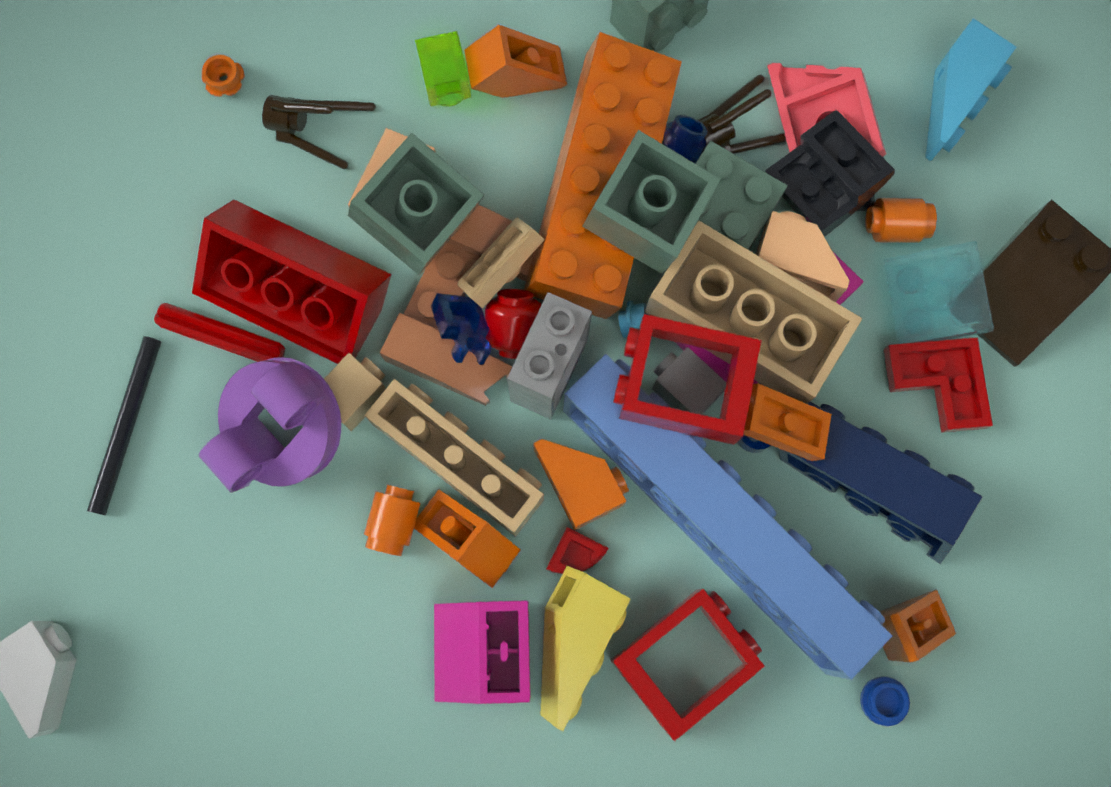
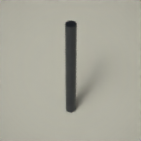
[87,336,161,516]

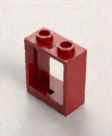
[613,314,762,445]
[610,588,765,742]

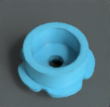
[619,300,648,338]

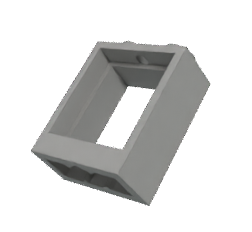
[507,292,592,419]

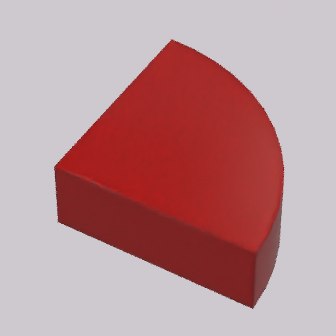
[546,527,608,574]

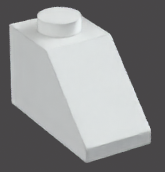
[0,621,76,739]

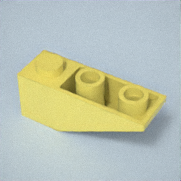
[540,566,631,731]

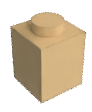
[324,353,386,431]

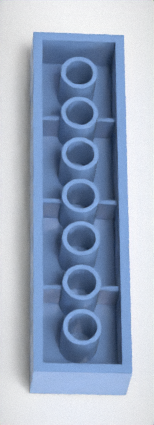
[563,354,892,680]

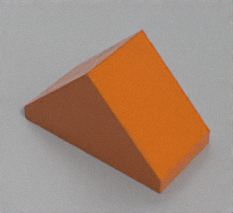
[880,589,957,663]

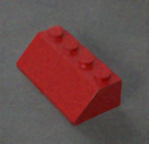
[192,199,392,364]

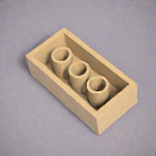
[645,221,863,404]

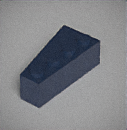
[779,402,983,564]

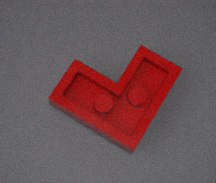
[883,337,993,433]

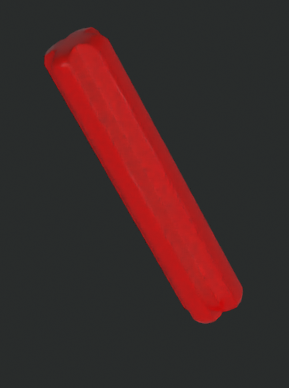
[154,303,285,362]

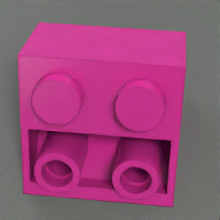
[434,601,531,704]

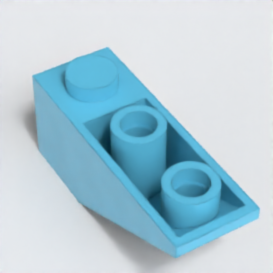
[926,18,1017,161]

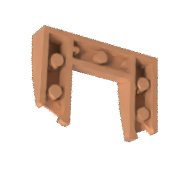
[380,205,534,406]

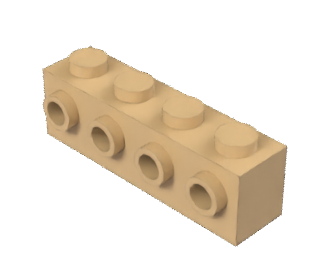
[364,379,544,537]

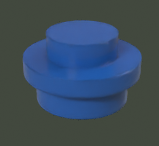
[860,677,910,726]

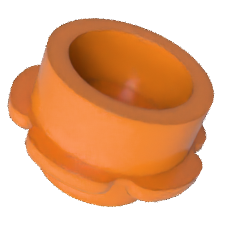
[202,55,245,97]

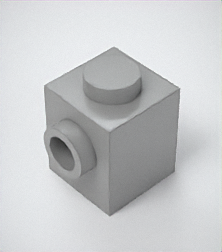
[652,347,727,415]

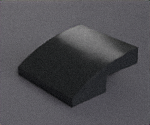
[765,109,895,237]

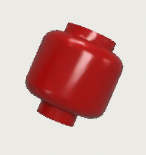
[484,289,542,359]

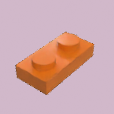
[743,383,832,461]

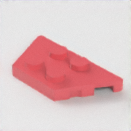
[767,63,886,157]

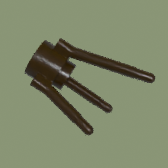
[690,75,786,154]
[262,95,376,169]

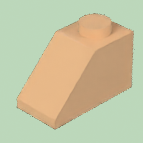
[756,211,850,302]

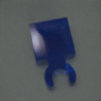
[431,293,491,365]

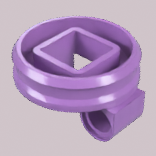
[199,357,341,493]

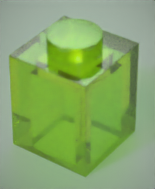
[415,31,472,107]

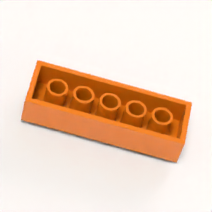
[524,32,682,319]

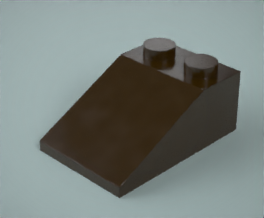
[947,199,1111,367]

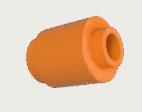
[865,198,937,243]
[364,484,421,556]

